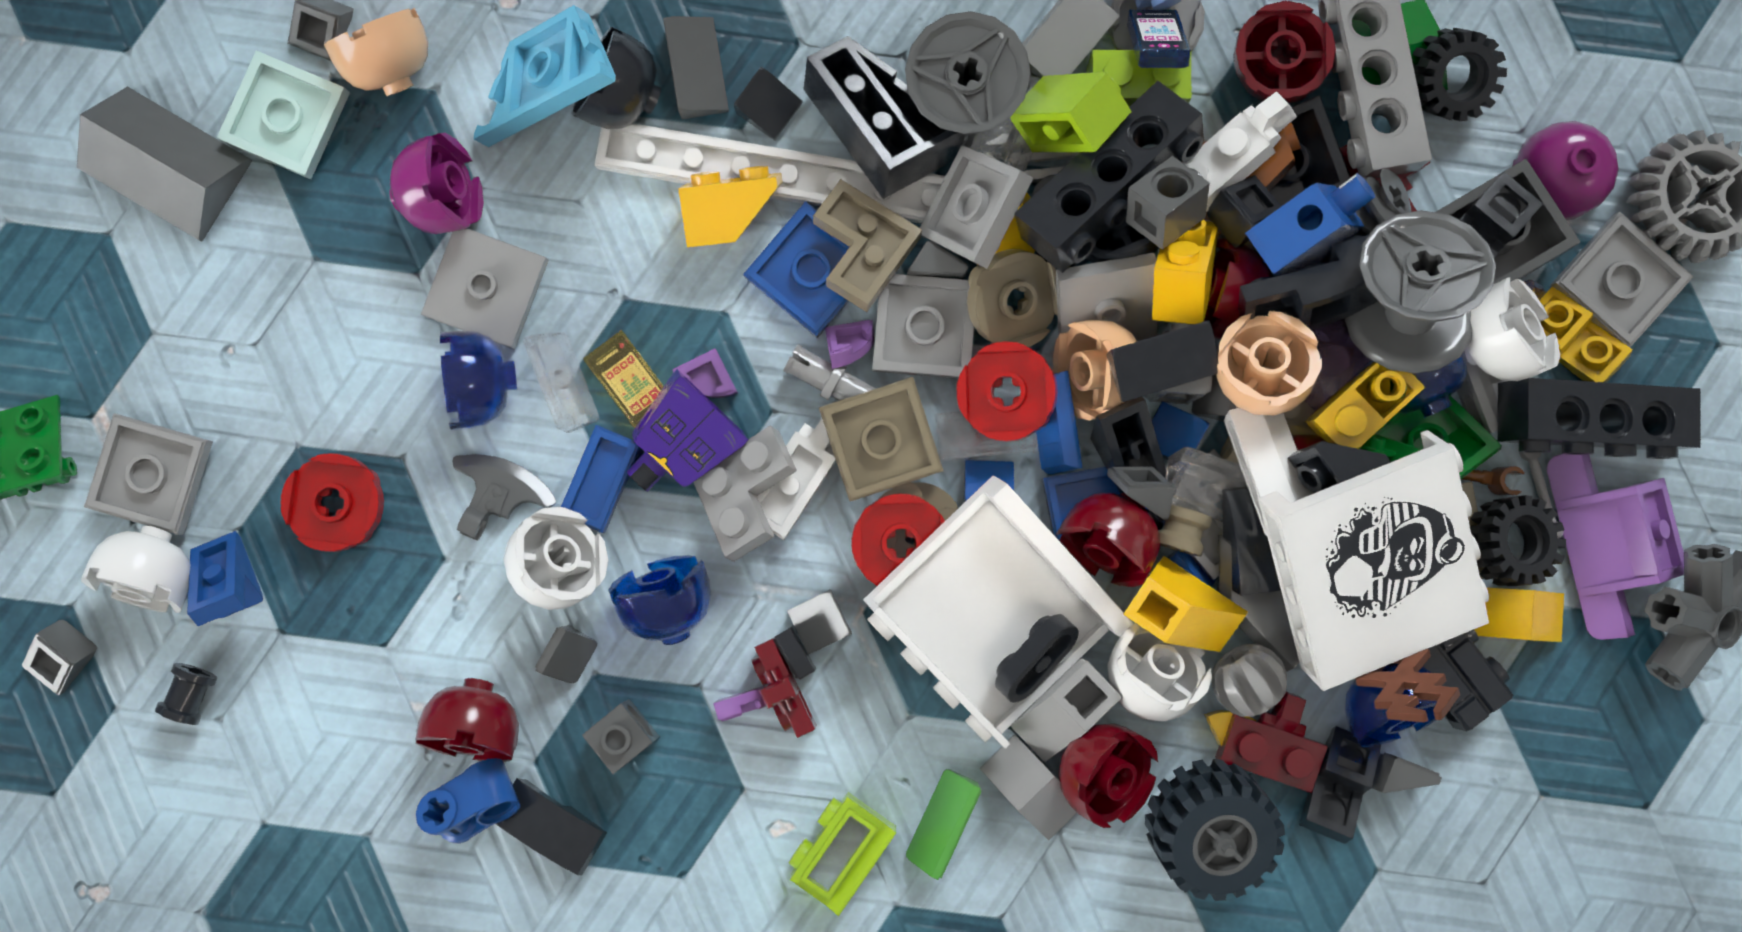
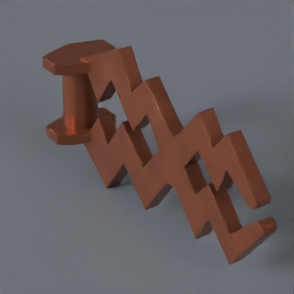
[1355,649,1460,722]

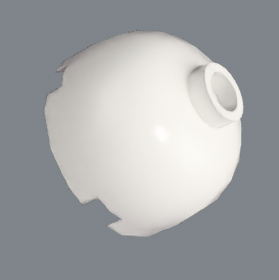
[1463,277,1560,381]
[504,507,608,610]
[81,526,191,613]
[1107,623,1212,722]

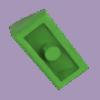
[906,769,982,880]

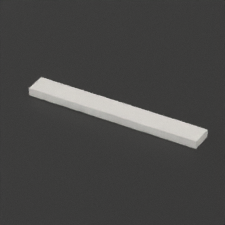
[595,123,946,224]

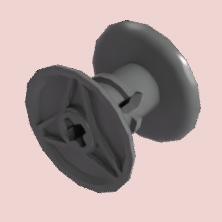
[905,11,1031,155]
[1345,210,1496,374]

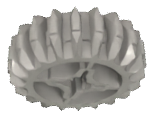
[1626,130,1742,263]

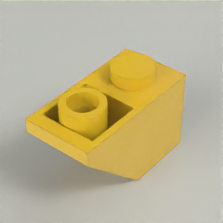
[678,166,783,247]
[1152,219,1218,324]
[1305,362,1425,449]
[1123,556,1248,652]

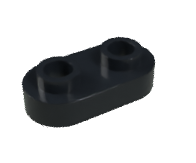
[995,614,1079,703]

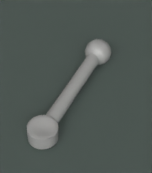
[1519,452,1564,539]

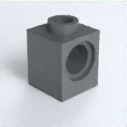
[1126,156,1210,250]
[582,699,660,774]

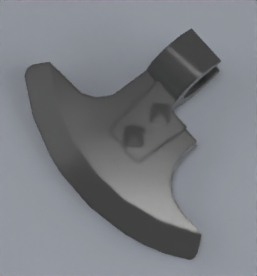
[452,454,556,541]

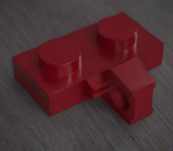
[751,637,817,738]
[1215,691,1328,793]

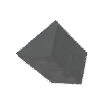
[77,86,253,242]

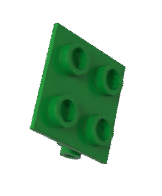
[0,395,77,500]

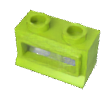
[788,792,897,916]

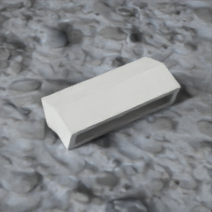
[1224,408,1313,536]

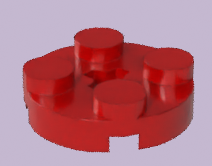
[957,341,1058,442]
[280,453,384,552]
[851,493,945,586]

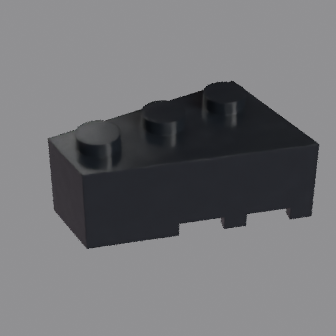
[803,36,969,199]

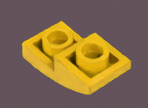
[1539,286,1633,383]

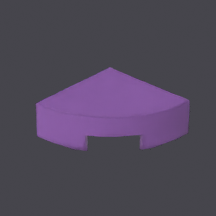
[825,320,875,369]
[672,348,738,398]
[713,686,765,721]

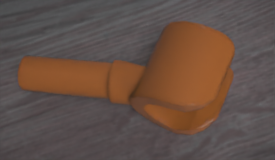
[1462,466,1525,496]

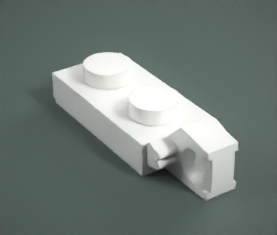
[1182,91,1297,212]
[757,418,836,540]

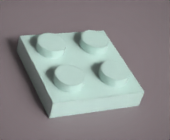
[217,50,350,179]

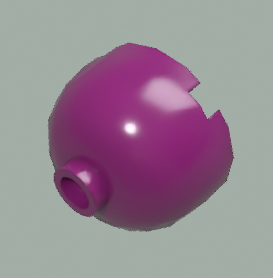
[1512,121,1619,220]
[389,133,484,234]

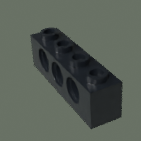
[1014,81,1204,273]
[1497,378,1701,459]

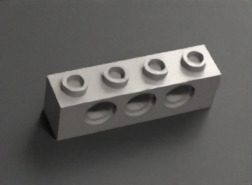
[1318,0,1432,179]

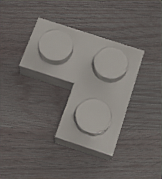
[694,425,797,562]

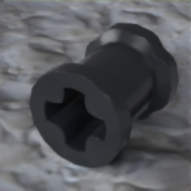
[155,663,217,725]

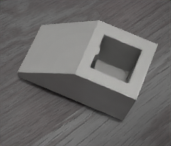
[1011,658,1122,762]

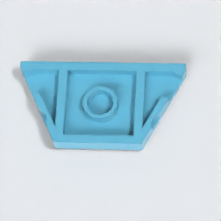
[473,5,616,147]

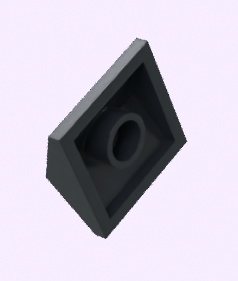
[1269,96,1351,206]

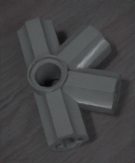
[1644,544,1742,691]

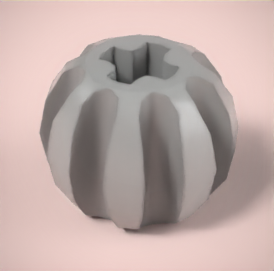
[1212,643,1287,717]

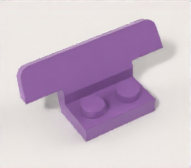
[1547,454,1684,640]

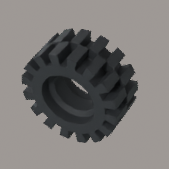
[1412,28,1507,122]
[1470,495,1566,586]

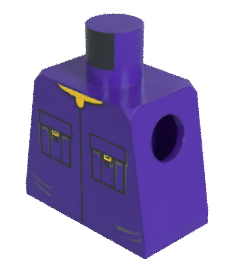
[627,369,748,492]

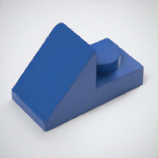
[187,531,263,626]

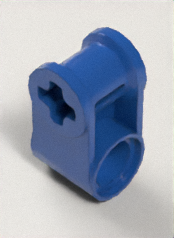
[416,758,520,844]

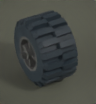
[1145,759,1285,901]

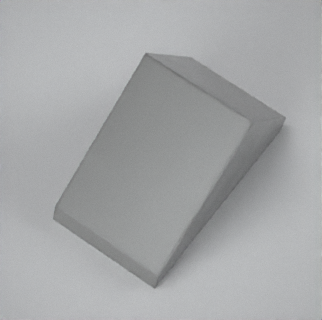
[980,734,1077,840]

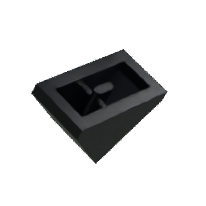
[1090,397,1170,493]

